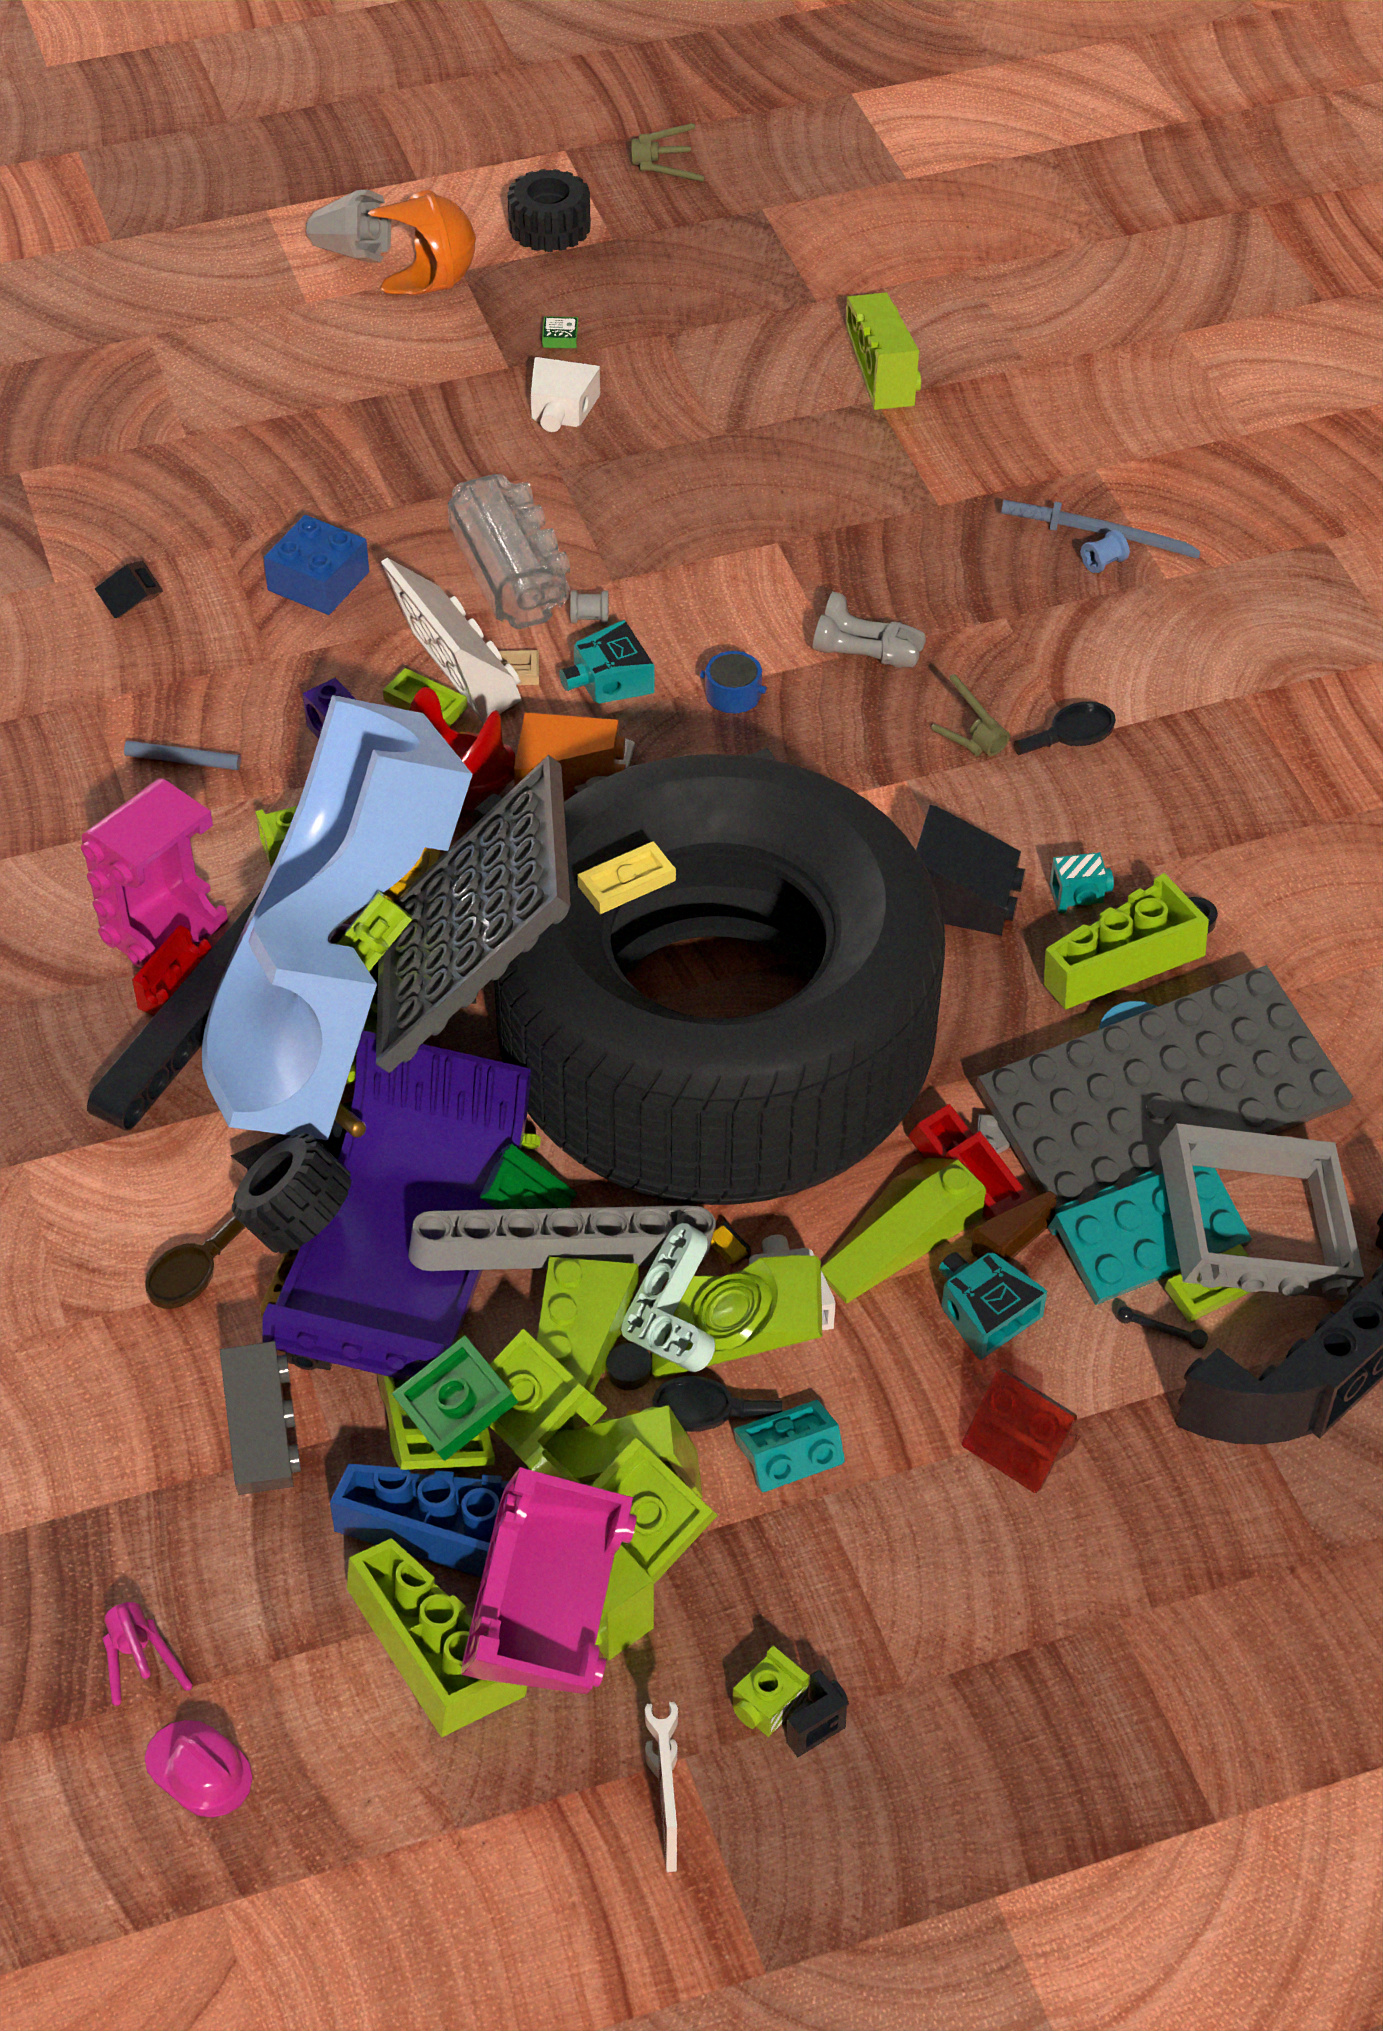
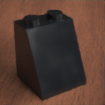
[916,805,1026,936]

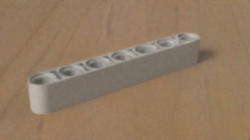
[408,1206,716,1271]

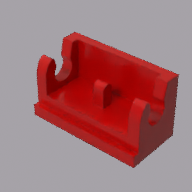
[132,925,212,1016]

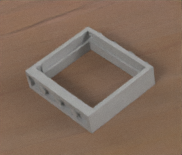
[1159,1123,1364,1301]

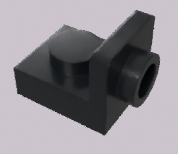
[786,1669,849,1758]

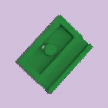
[480,1144,578,1210]

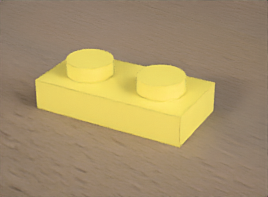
[577,841,676,914]

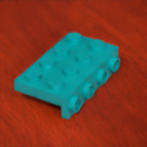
[1048,1165,1252,1305]

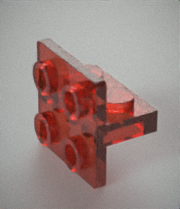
[962,1368,1081,1493]

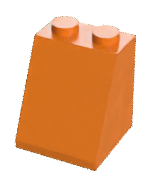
[514,712,626,802]

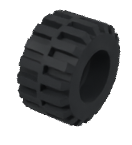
[507,169,591,252]
[232,1133,352,1253]

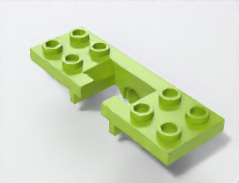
[489,1328,718,1584]

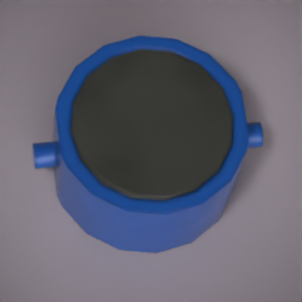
[700,651,767,714]

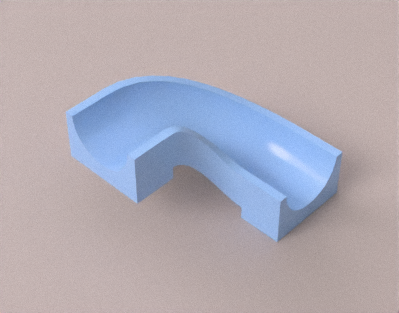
[202,695,473,1140]

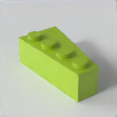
[846,292,921,410]
[1044,873,1209,1010]
[537,1257,639,1432]
[347,1538,527,1738]

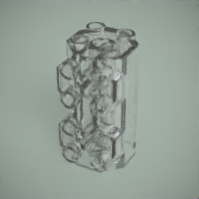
[448,474,571,629]

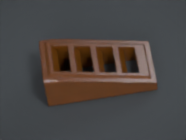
[971,1191,1057,1262]

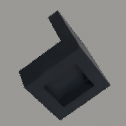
[95,560,163,618]

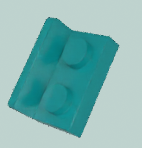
[734,1399,845,1492]

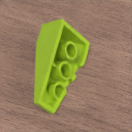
[821,1158,986,1304]

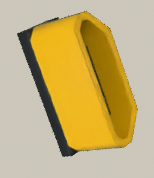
[711,1221,751,1264]

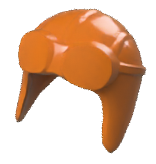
[368,190,476,295]

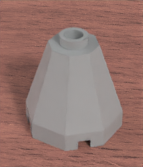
[306,190,391,263]

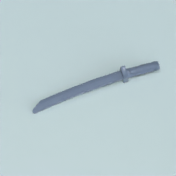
[1001,500,1200,558]

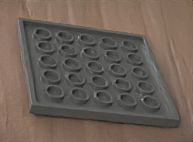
[376,755,571,1073]

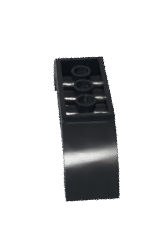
[1176,1213,1383,1445]

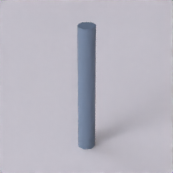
[124,741,241,770]

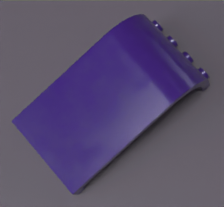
[262,1030,531,1381]

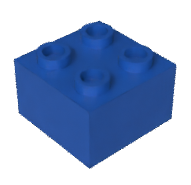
[263,515,369,615]

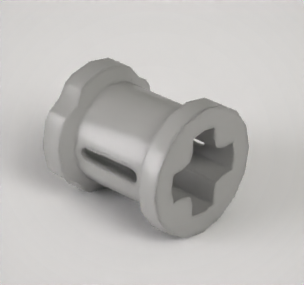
[570,590,609,624]

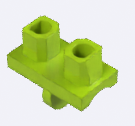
[335,891,412,971]

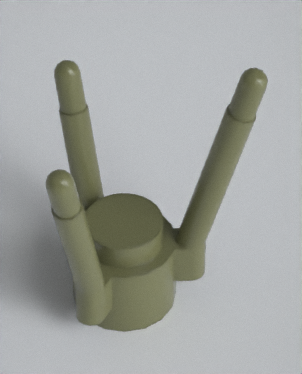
[632,123,705,181]
[931,674,1010,757]

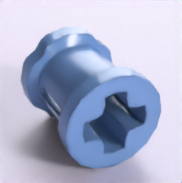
[1080,530,1130,573]

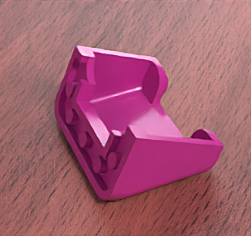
[461,1467,637,1694]

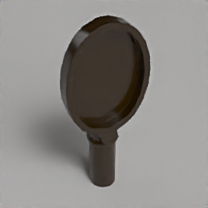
[145,1215,245,1309]

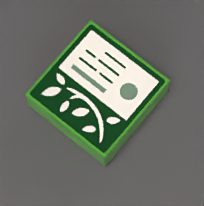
[542,316,578,348]

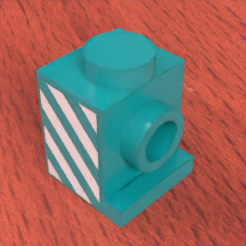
[1050,852,1114,914]

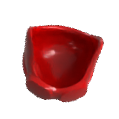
[409,687,516,815]

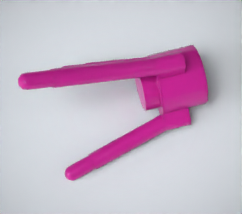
[103,1602,193,1706]

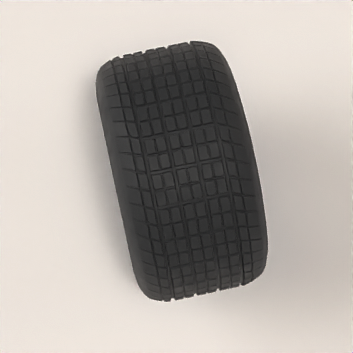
[494,754,946,1205]

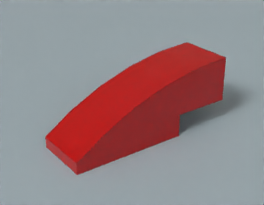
[908,1103,1032,1219]

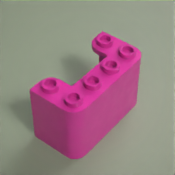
[81,778,228,968]

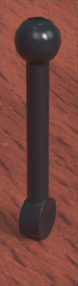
[1117,1306,1208,1349]

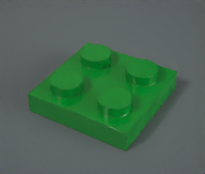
[392,1336,519,1462]

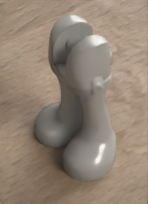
[812,591,926,668]

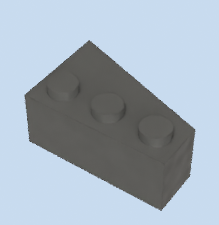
[219,1341,301,1495]

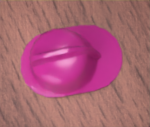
[145,1720,253,1818]

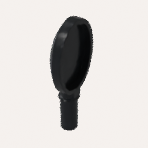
[1014,701,1116,755]
[653,1376,782,1432]

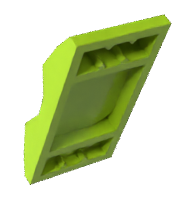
[652,1255,823,1379]
[377,1335,495,1470]

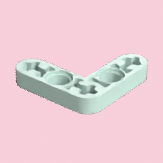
[621,1223,715,1372]

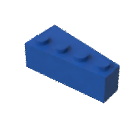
[330,1464,509,1578]

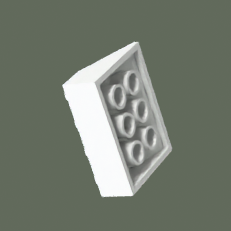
[381,558,522,724]

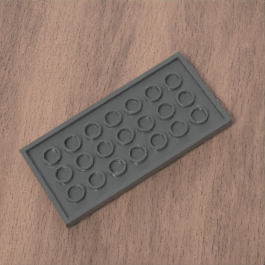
[976,965,1353,1217]

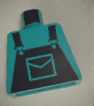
[559,620,655,704]
[938,1252,1048,1361]

